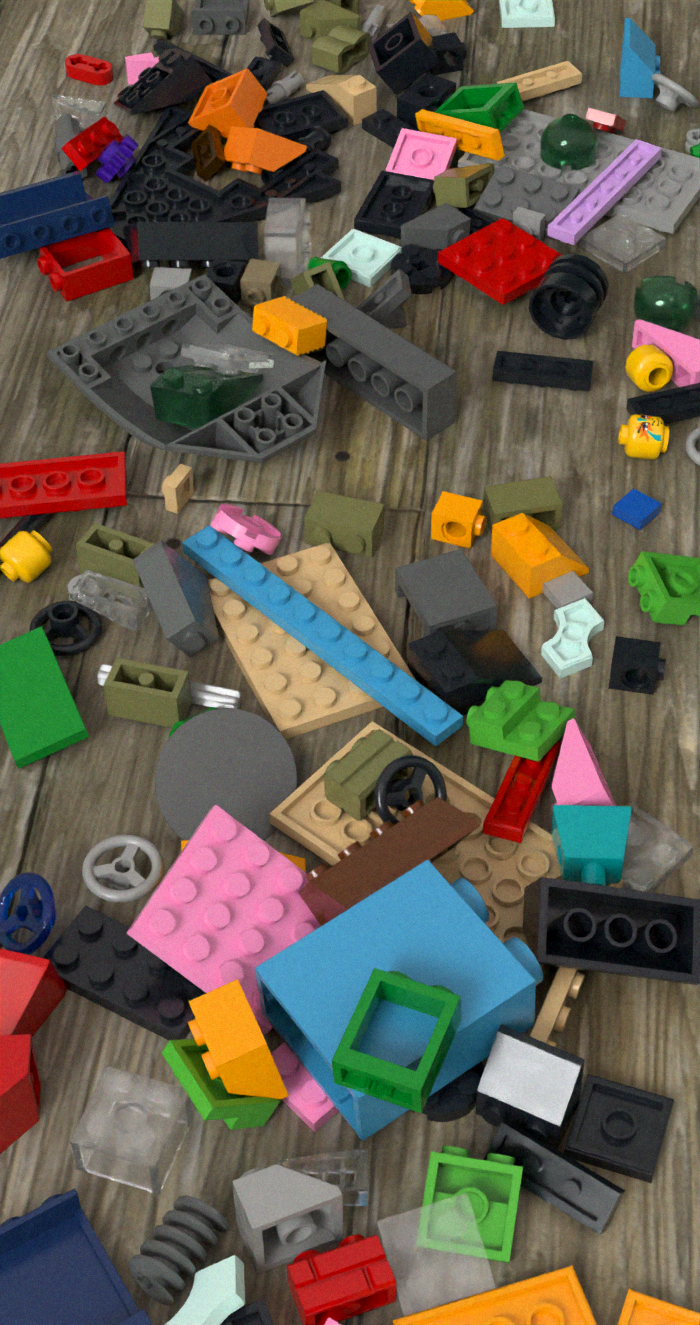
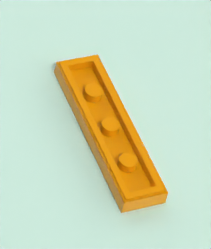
[415,109,505,161]

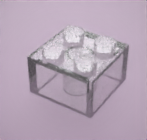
[264,198,312,285]
[70,1066,193,1195]

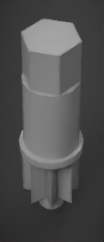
[361,4,387,43]

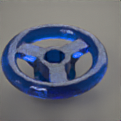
[0,872,56,955]

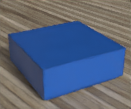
[612,488,662,530]

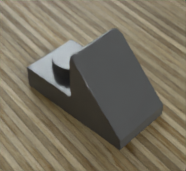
[356,269,412,329]

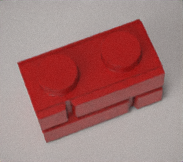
[287,1234,397,1325]

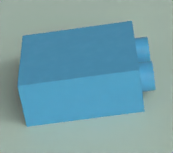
[255,859,543,1142]

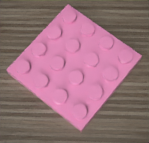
[126,804,321,1036]

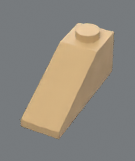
[306,75,377,126]

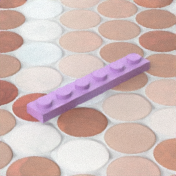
[547,139,662,245]

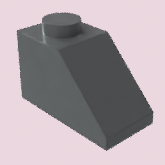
[401,203,470,250]

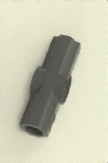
[54,114,88,179]

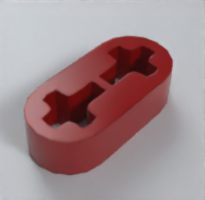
[65,54,113,86]

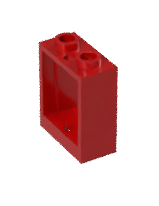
[37,227,134,302]

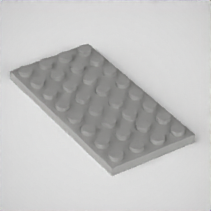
[458,109,700,234]

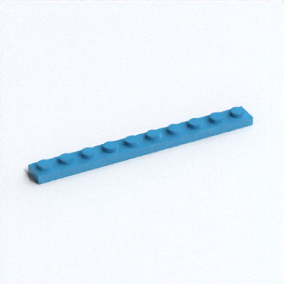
[182,525,463,746]

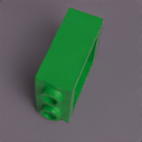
[435,82,524,133]
[332,968,461,1114]

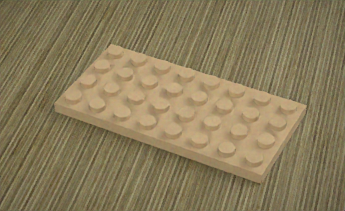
[270,721,624,975]

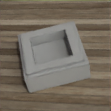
[542,571,593,609]

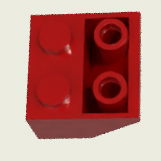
[0,1034,42,1154]

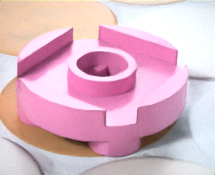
[210,504,282,555]

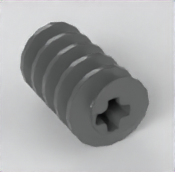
[128,1195,229,1305]

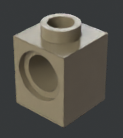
[240,259,282,307]

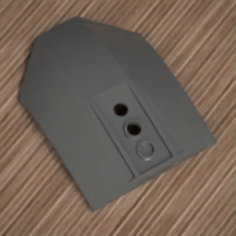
[47,274,326,463]

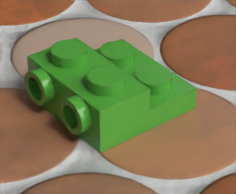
[628,551,700,625]
[466,680,575,762]
[162,1039,280,1130]
[416,1146,523,1264]

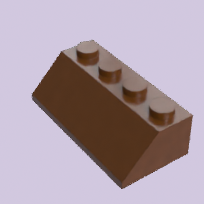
[298,797,480,926]

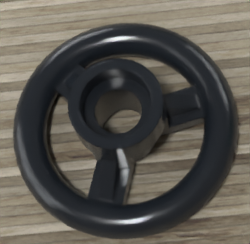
[29,601,102,656]
[374,755,447,825]

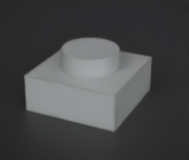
[513,206,546,242]

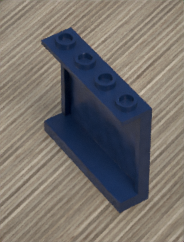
[0,171,115,259]
[0,1188,153,1325]

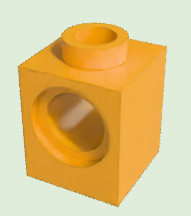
[431,491,487,549]

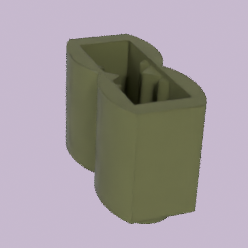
[311,24,370,73]

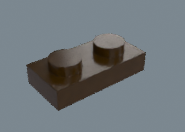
[191,124,225,181]

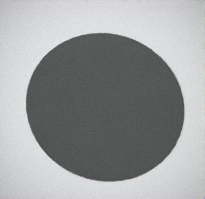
[155,708,297,840]

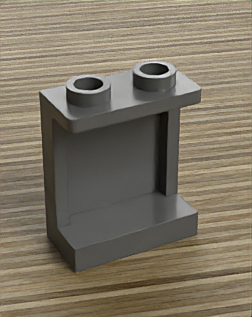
[191,0,249,35]
[395,549,497,637]

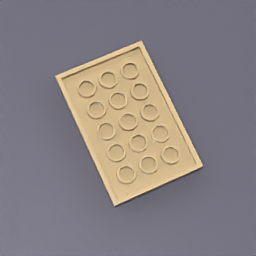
[208,542,416,739]

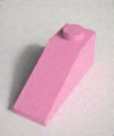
[632,319,700,387]
[551,718,616,808]

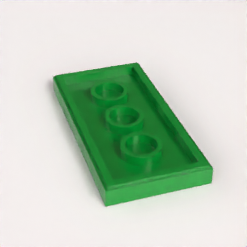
[0,626,90,768]

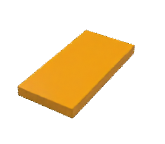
[393,1265,597,1325]

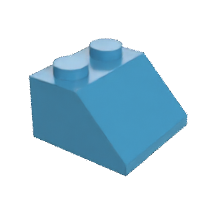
[619,18,660,98]

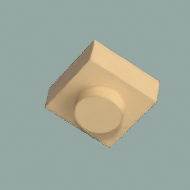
[162,464,194,514]

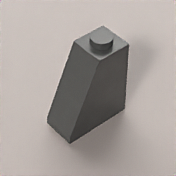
[133,540,219,657]

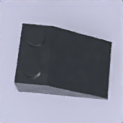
[408,630,542,715]

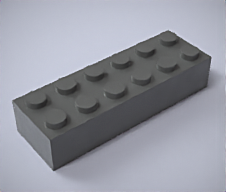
[291,284,456,441]

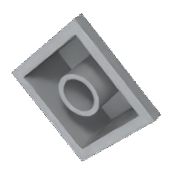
[232,1164,344,1274]

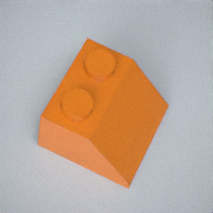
[188,68,268,139]
[223,126,307,175]

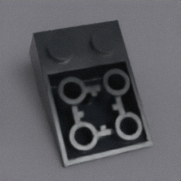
[114,48,212,115]

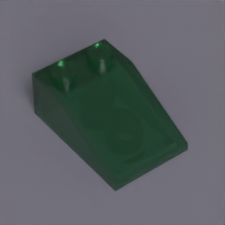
[150,362,263,429]

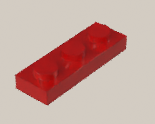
[61,116,123,171]

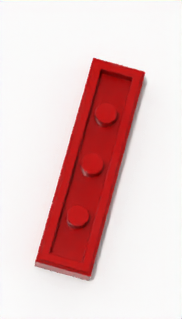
[482,741,562,843]

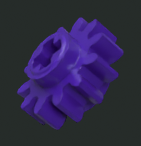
[95,135,138,184]

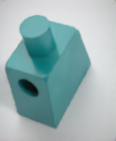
[551,805,631,886]

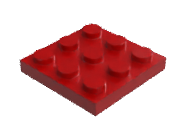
[438,218,562,305]

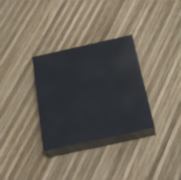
[564,1074,674,1183]

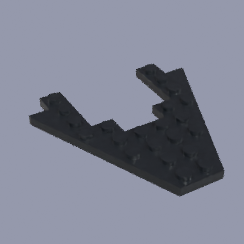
[109,105,342,250]

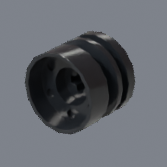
[529,253,609,340]

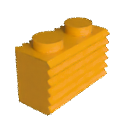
[252,296,327,357]

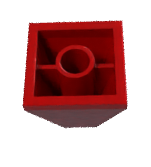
[0,949,67,1037]

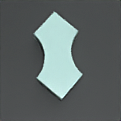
[541,598,605,679]
[164,1255,245,1325]

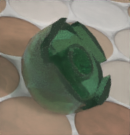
[540,114,598,170]
[634,276,698,332]

